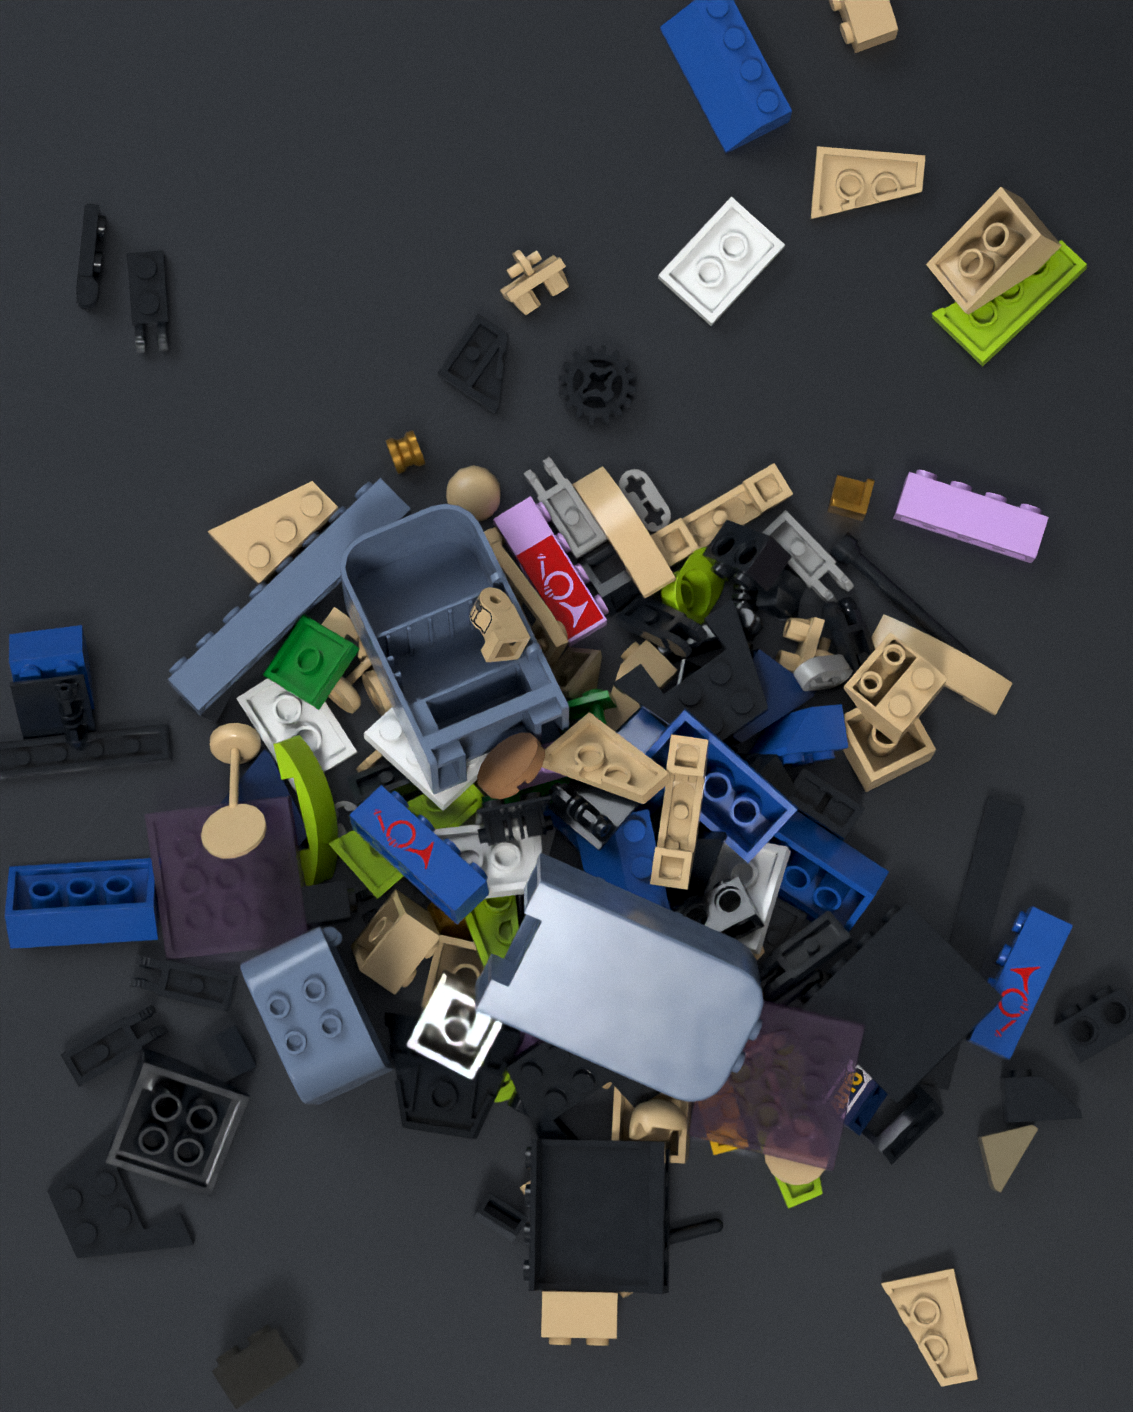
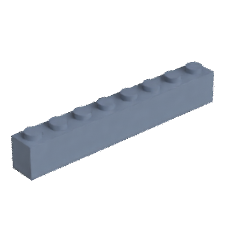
[168,478,411,716]

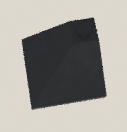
[105,1048,250,1197]

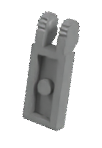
[523,457,607,560]
[762,510,854,603]

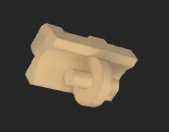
[500,250,569,315]
[775,617,834,674]

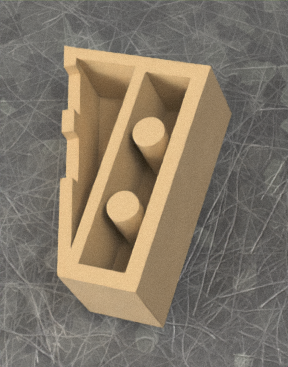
[829,0,898,53]
[208,481,338,585]

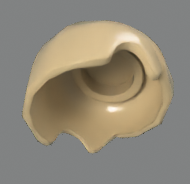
[446,465,501,522]
[629,1099,687,1141]

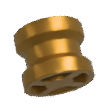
[385,430,425,474]

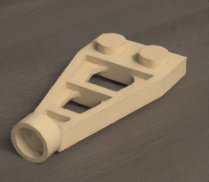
[484,527,569,669]

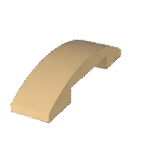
[650,463,793,567]
[572,466,676,599]
[871,615,1012,716]
[650,734,709,890]

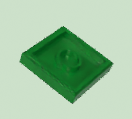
[263,614,360,710]

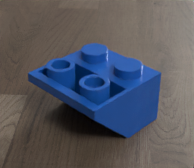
[9,625,94,709]
[748,704,849,767]

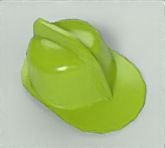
[661,547,725,625]

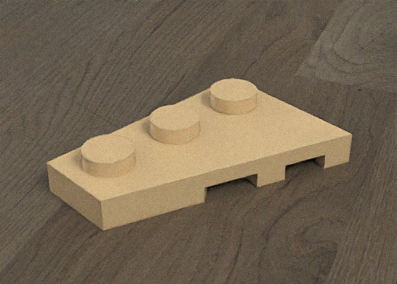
[810,146,926,220]
[542,712,670,804]
[881,1268,979,1387]

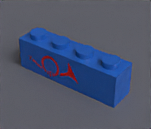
[349,785,489,925]
[966,906,1073,1060]

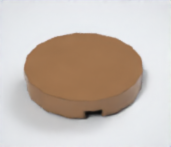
[477,732,545,799]

